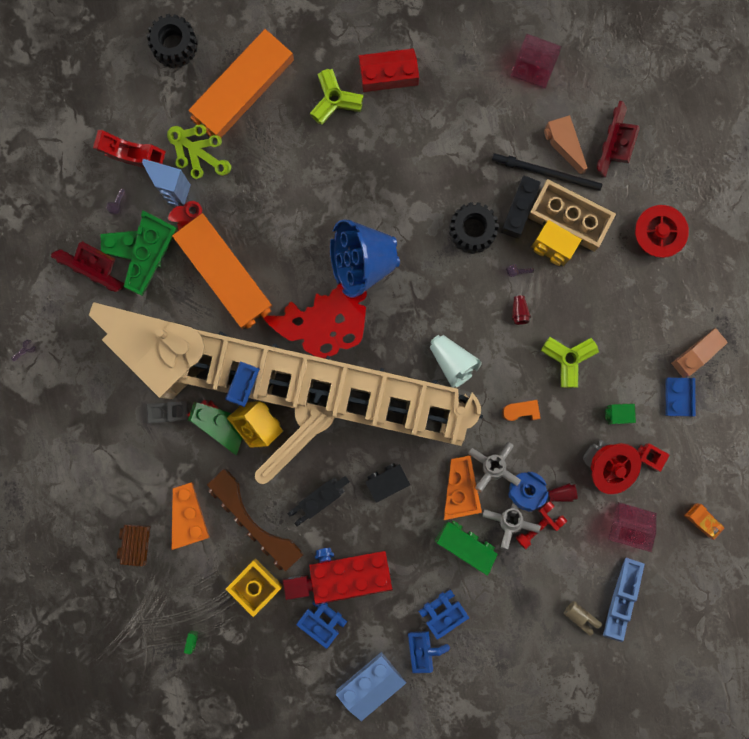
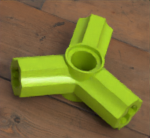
[310,69,364,125]
[541,337,599,388]

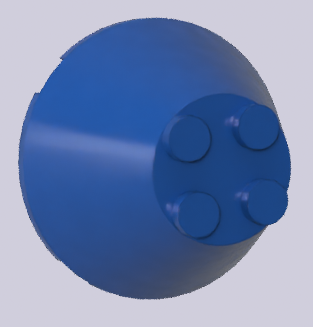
[330,219,400,297]

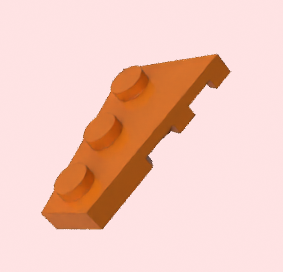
[172,482,210,550]

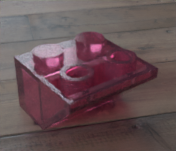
[511,34,562,89]
[608,502,656,552]

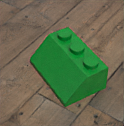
[435,520,498,576]

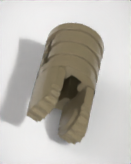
[564,601,602,636]

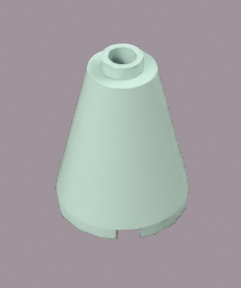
[430,335,482,388]

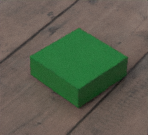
[184,630,199,654]

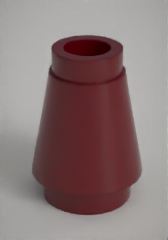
[512,295,531,325]
[548,483,578,502]

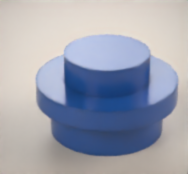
[315,548,334,563]

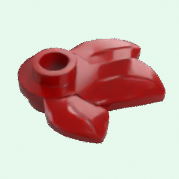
[168,201,202,231]

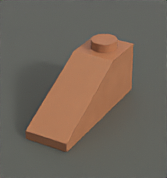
[544,115,588,175]
[671,328,728,378]

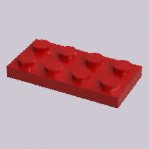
[309,551,393,605]

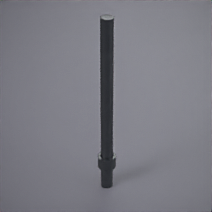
[492,153,603,191]

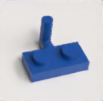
[408,631,450,673]

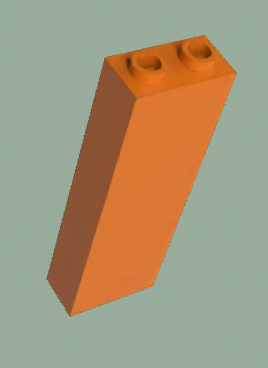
[188,29,294,138]
[172,213,273,329]

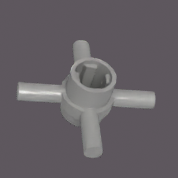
[468,442,521,492]
[482,502,541,550]

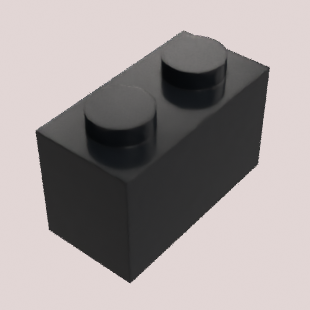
[366,463,410,503]

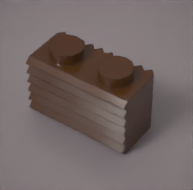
[117,524,151,566]

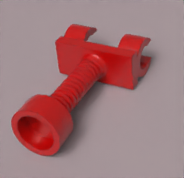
[516,501,567,550]

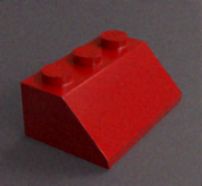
[358,48,419,92]

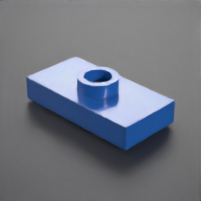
[225,361,260,407]

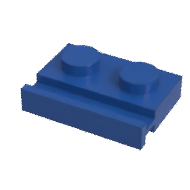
[666,377,696,417]

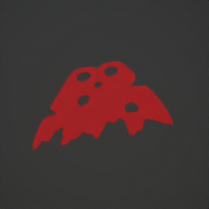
[264,283,367,359]

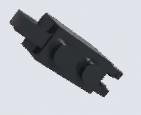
[287,476,350,526]

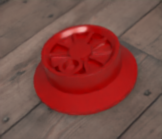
[635,205,689,258]
[591,443,641,494]

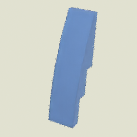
[603,558,645,642]

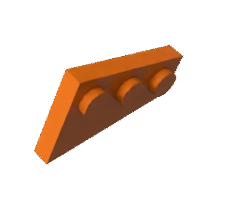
[444,455,482,520]

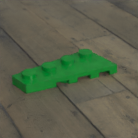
[124,210,178,296]

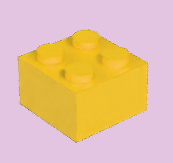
[531,220,582,266]
[227,401,283,448]
[226,559,283,617]

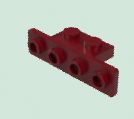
[597,101,640,178]
[51,241,125,292]

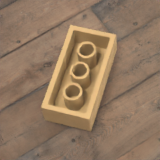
[528,179,616,252]

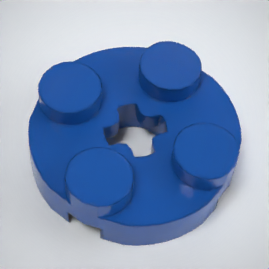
[508,472,548,512]

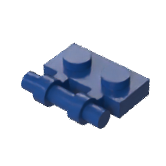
[419,589,469,640]
[296,600,347,649]

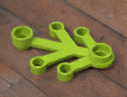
[167,124,231,179]

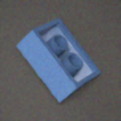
[142,159,191,207]
[336,652,406,721]

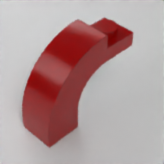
[93,130,166,168]

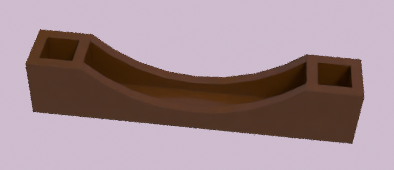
[207,469,304,571]

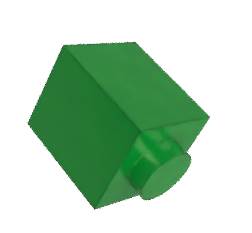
[605,404,636,425]

